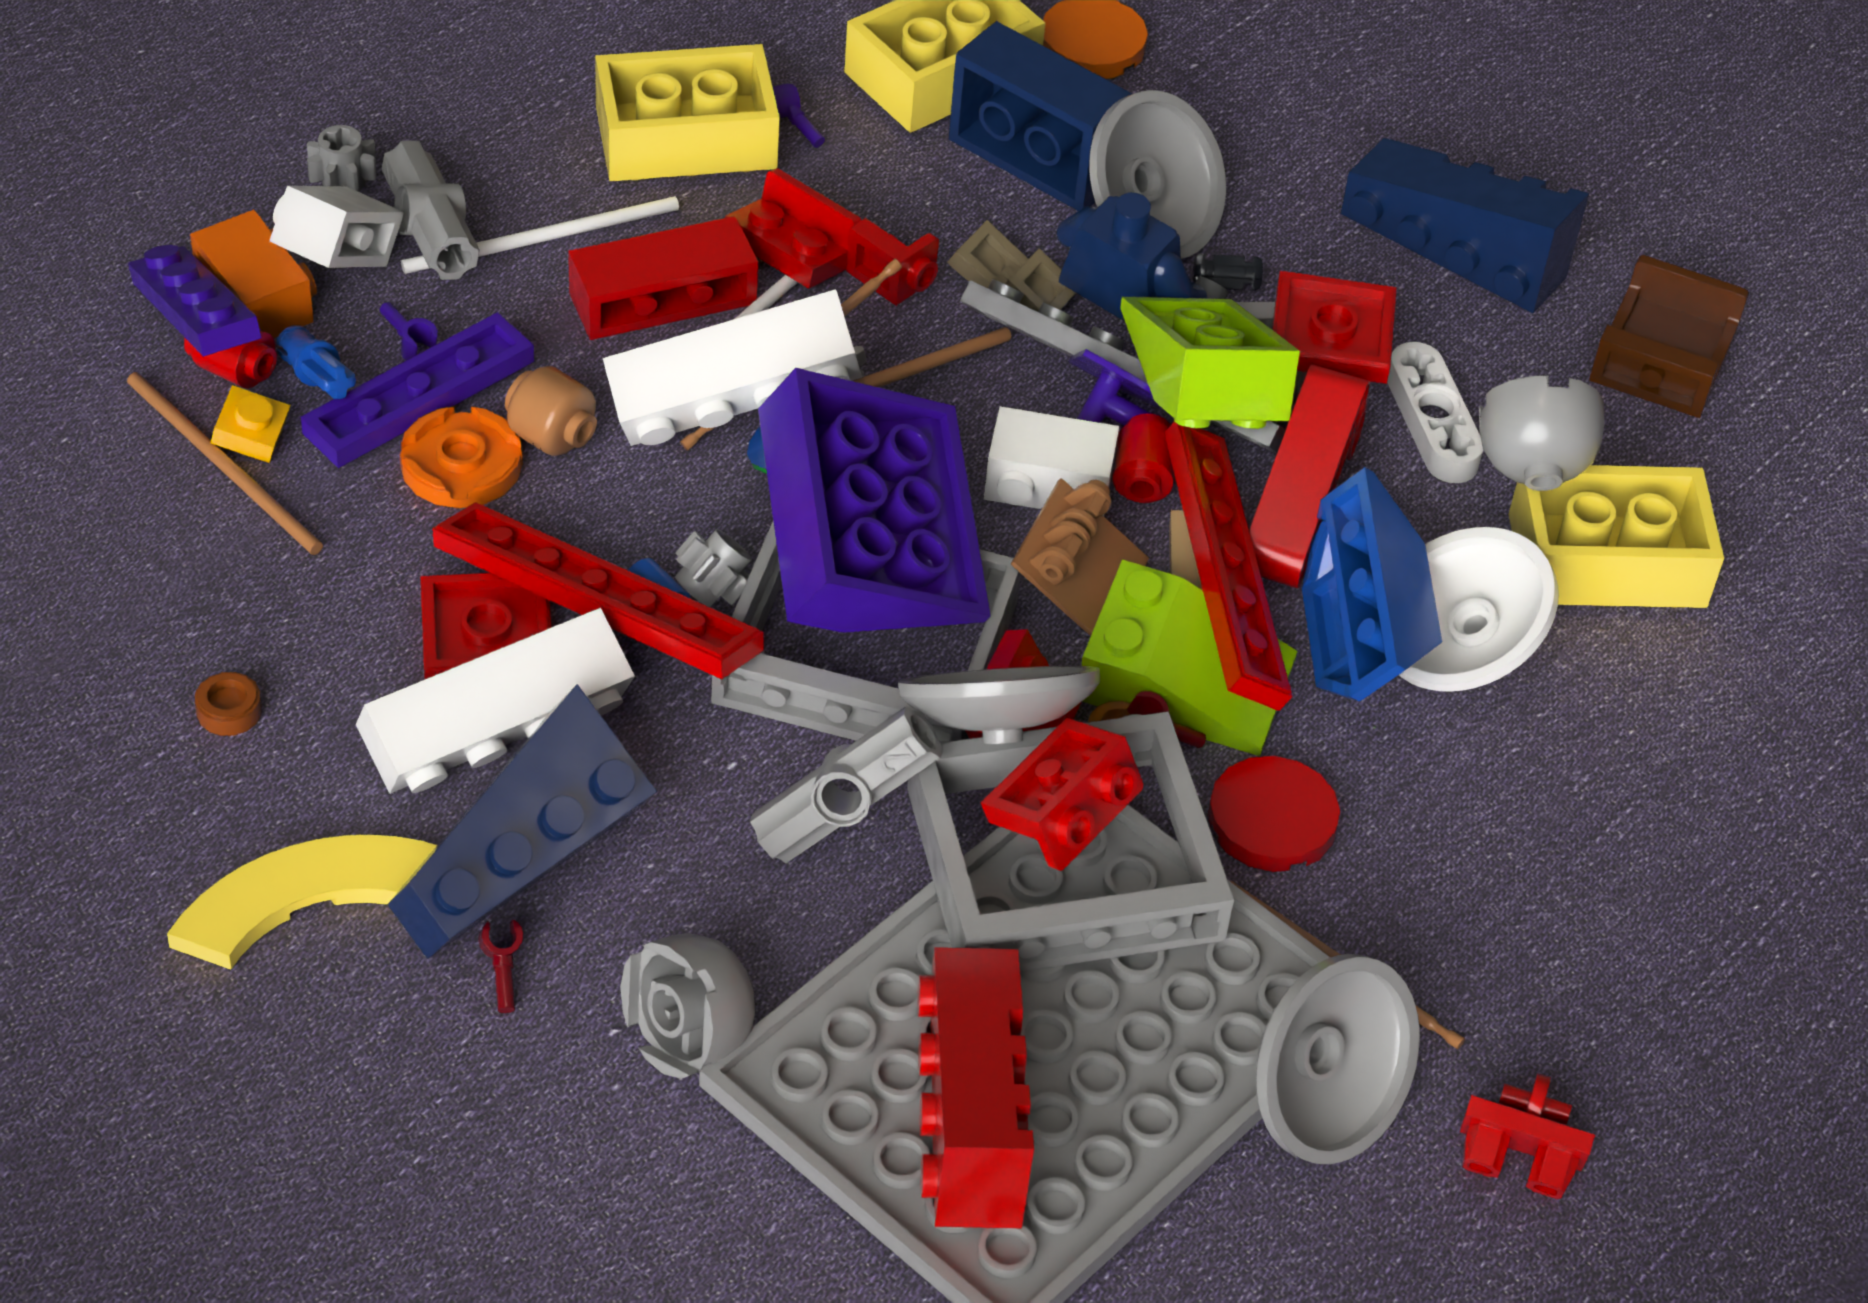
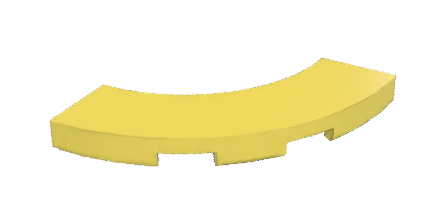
[167,835,437,969]

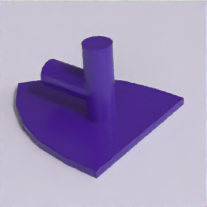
[1068,349,1165,426]

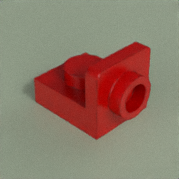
[846,218,939,306]

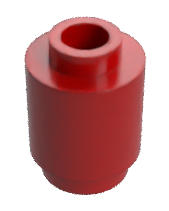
[184,329,277,389]
[1113,413,1174,503]

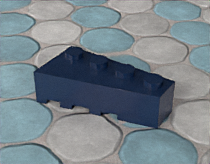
[1340,138,1589,313]
[387,684,657,959]

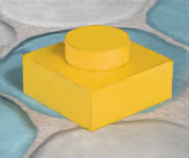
[211,385,291,463]

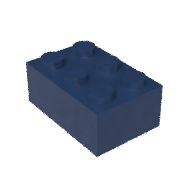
[949,21,1132,211]

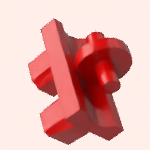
[1460,1073,1595,1199]

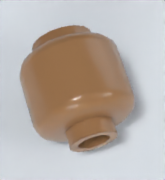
[505,366,597,456]

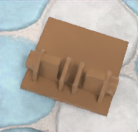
[1011,478,1149,636]

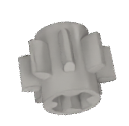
[307,125,377,192]
[675,529,752,607]

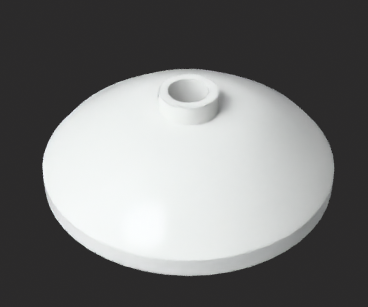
[1399,527,1559,691]

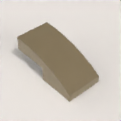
[947,220,1076,312]

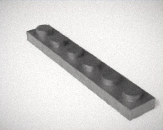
[960,279,1286,454]

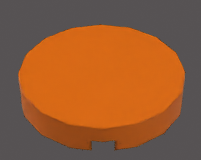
[1043,0,1148,79]
[400,407,523,508]

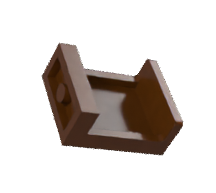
[1589,255,1749,418]

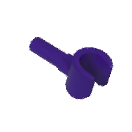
[772,83,825,148]
[379,302,438,360]

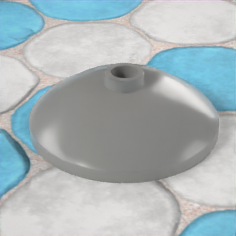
[1089,90,1226,259]
[898,666,1100,744]
[1256,954,1420,1165]

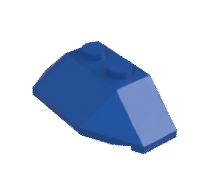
[1302,467,1442,701]

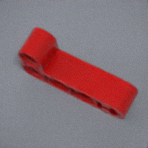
[1249,364,1370,589]

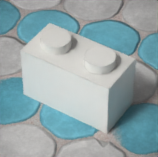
[270,185,404,268]
[984,406,1119,516]

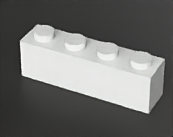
[603,289,862,446]
[356,608,635,794]

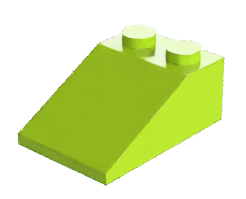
[1120,297,1300,429]
[1081,559,1298,756]

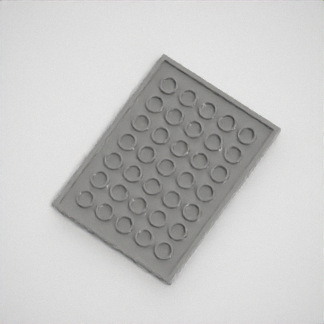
[699,805,1331,1303]

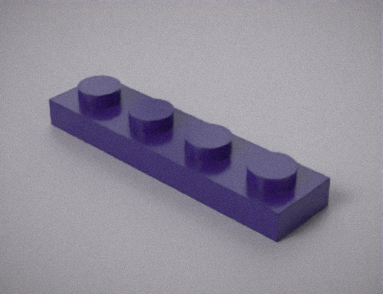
[128,245,261,356]
[301,312,534,468]

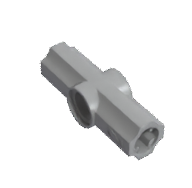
[381,140,480,280]
[750,706,943,863]

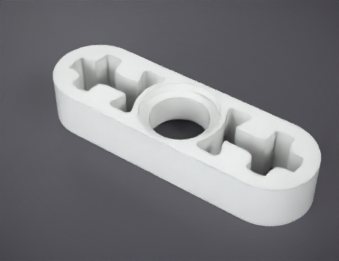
[1387,342,1483,483]

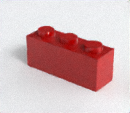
[568,216,758,340]

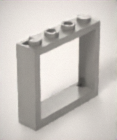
[711,521,1021,742]
[907,712,1234,972]

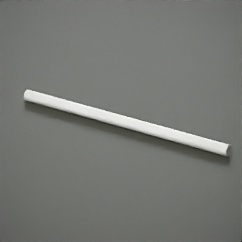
[401,196,679,274]

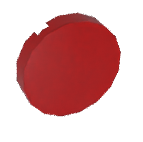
[1207,756,1340,872]

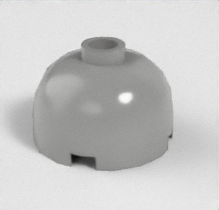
[1479,376,1605,491]
[620,933,755,1079]

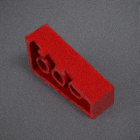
[917,947,1034,1229]

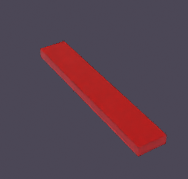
[1164,422,1293,711]
[432,502,764,679]

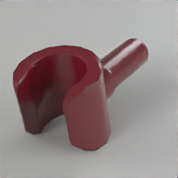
[1127,691,1206,748]
[478,920,523,1013]

